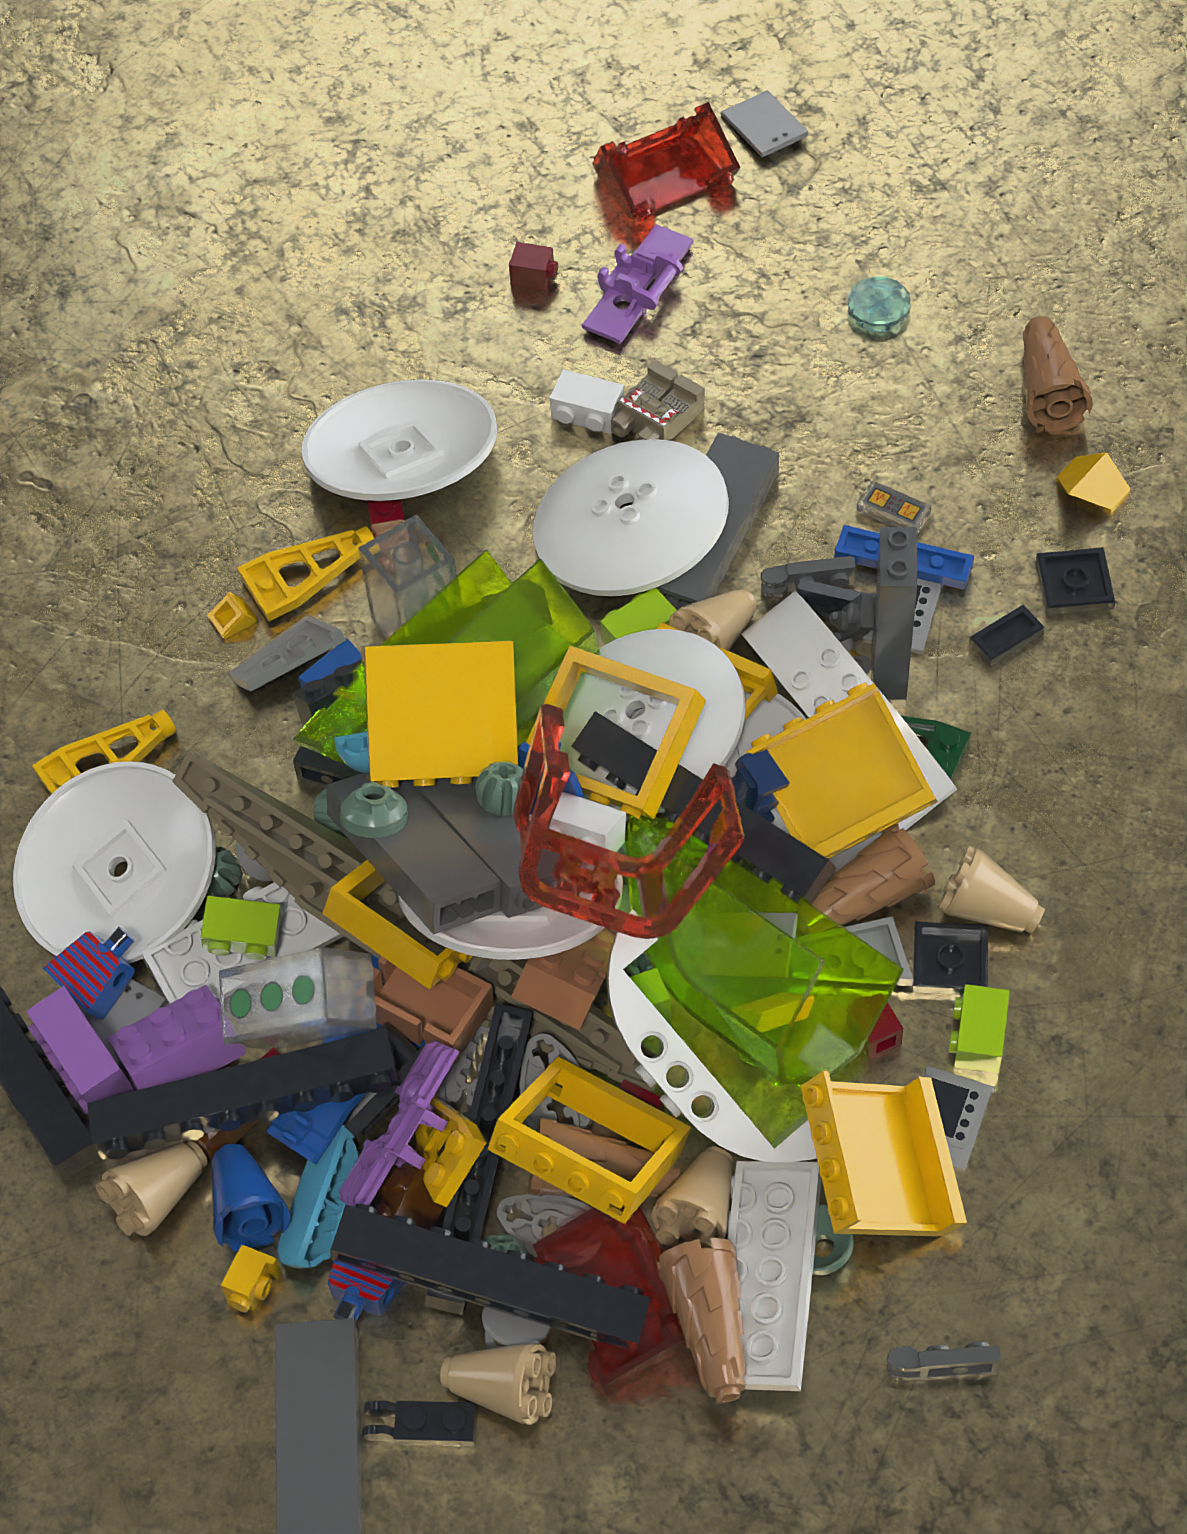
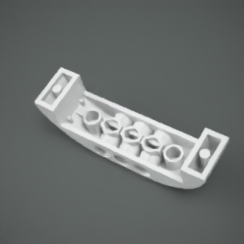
[741,591,957,830]
[606,910,817,1163]

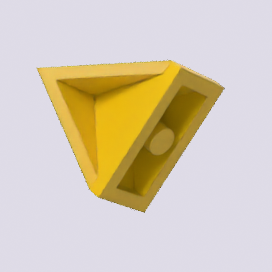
[1056,452,1131,514]

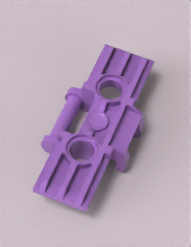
[582,224,694,344]
[339,1040,459,1207]

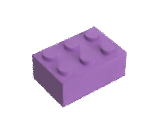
[107,985,247,1091]
[26,986,135,1115]

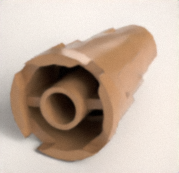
[1022,316,1093,432]
[796,824,935,936]
[528,1118,680,1198]
[657,1238,747,1403]

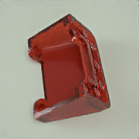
[592,102,741,222]
[532,1205,687,1387]

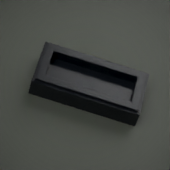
[969,604,1045,667]

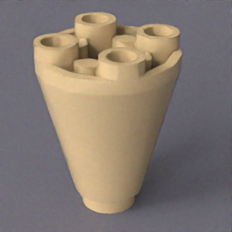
[668,589,757,651]
[937,846,1045,934]
[96,1141,207,1236]
[651,1146,734,1248]
[440,1343,556,1425]

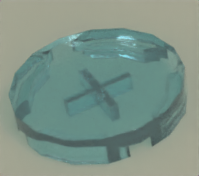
[848,277,911,331]

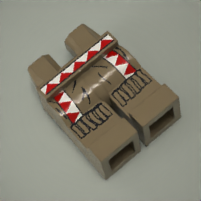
[611,360,705,441]

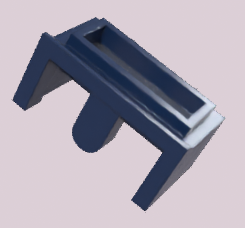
[727,749,790,822]

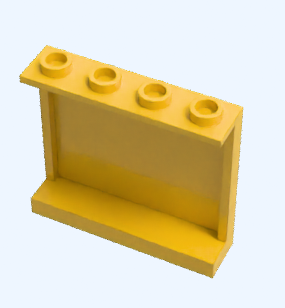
[361,641,518,788]
[745,682,938,859]
[801,1071,967,1236]

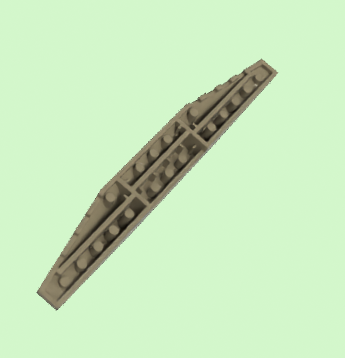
[172,751,658,1093]

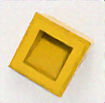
[207,592,258,639]

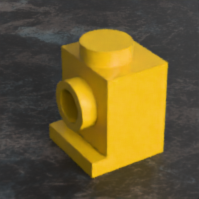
[220,1245,281,1312]

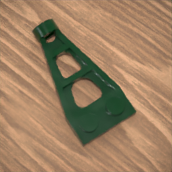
[901,716,971,781]

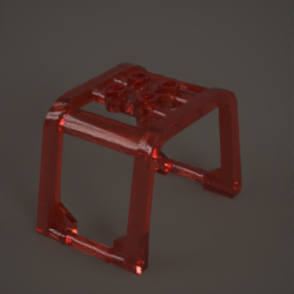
[513,704,744,939]

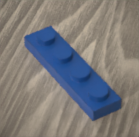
[834,525,974,590]

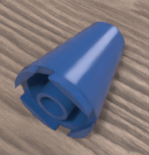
[212,1144,291,1252]

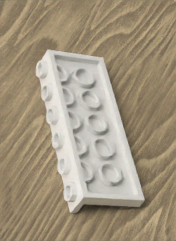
[141,882,344,1004]
[726,1161,822,1391]

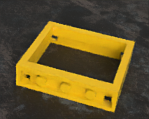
[526,645,706,820]
[322,860,473,990]
[488,1057,691,1224]

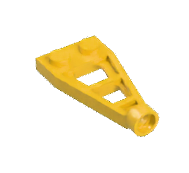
[237,526,378,622]
[32,709,177,795]
[415,1096,486,1207]

